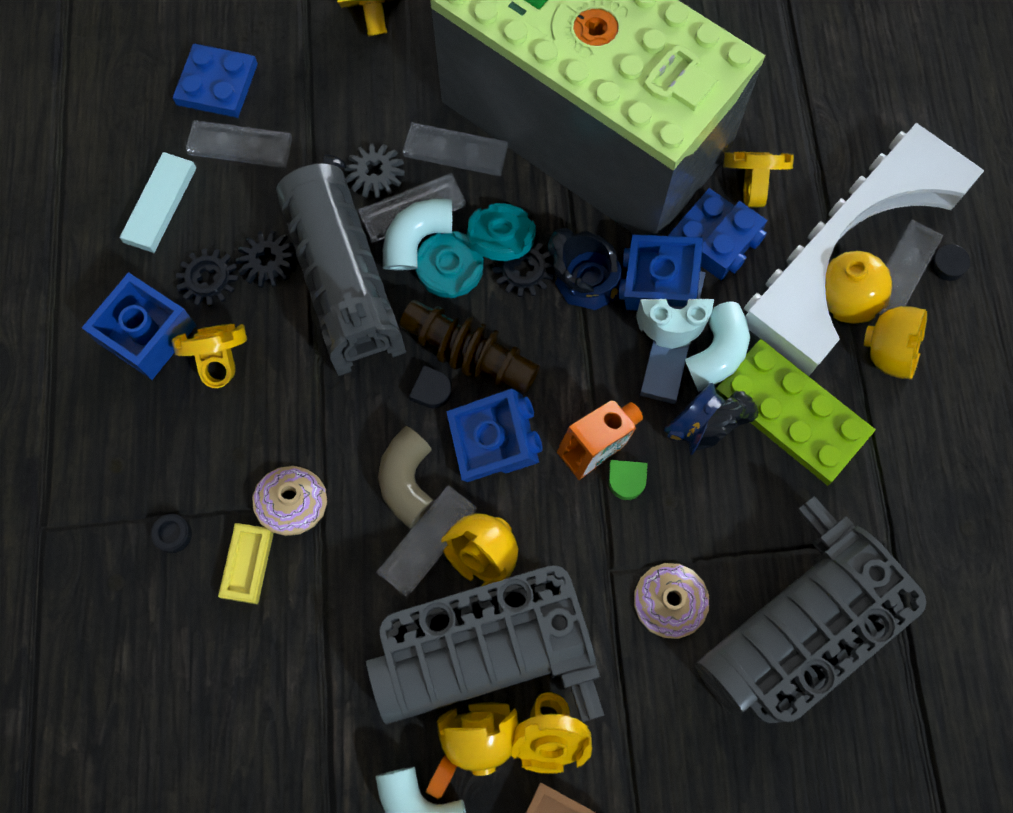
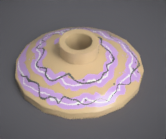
[252,466,327,536]
[634,563,709,639]

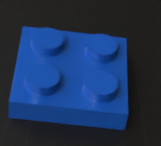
[173,43,258,118]

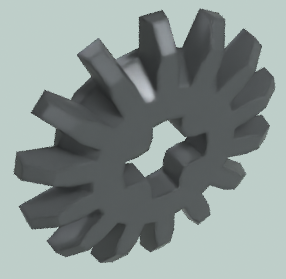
[344,143,405,198]

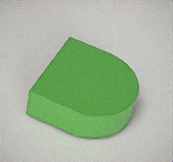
[608,460,647,500]

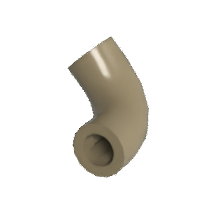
[378,425,434,529]

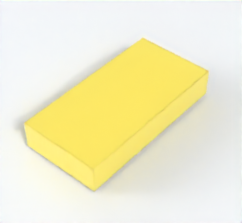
[218,523,274,604]

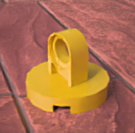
[723,152,794,207]
[172,324,247,388]
[511,692,592,774]

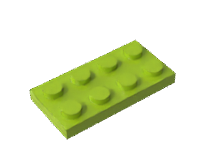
[715,339,876,486]

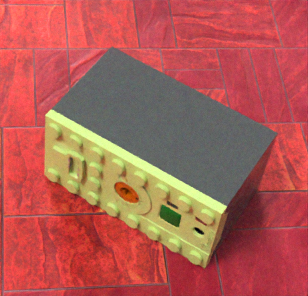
[431,0,765,236]

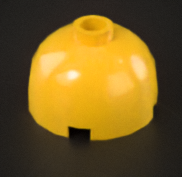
[825,250,892,324]
[864,306,927,379]
[441,513,519,586]
[437,702,518,776]

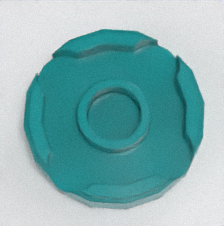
[467,203,536,261]
[416,231,484,298]

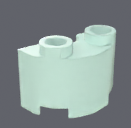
[636,299,714,349]

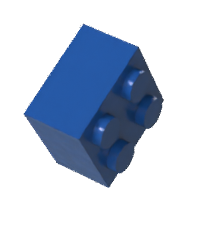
[82,272,196,380]

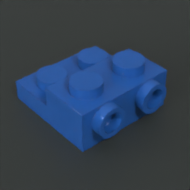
[668,188,767,281]
[619,235,703,311]
[446,388,543,482]

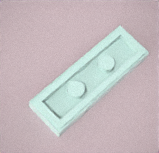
[119,152,197,253]

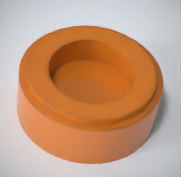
[426,755,457,799]

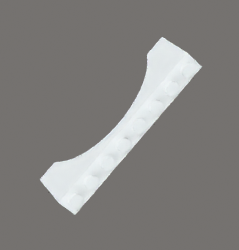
[744,123,984,376]

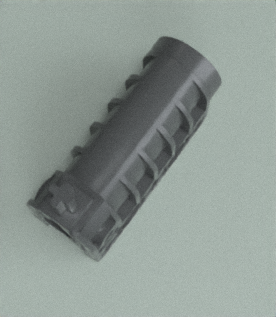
[276,164,406,376]
[695,496,927,723]
[366,565,604,725]

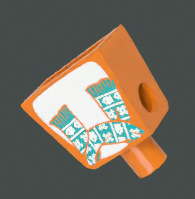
[557,400,643,480]

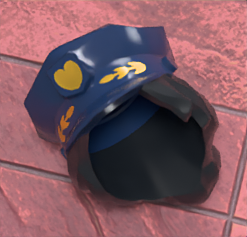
[548,228,624,310]
[663,383,759,455]

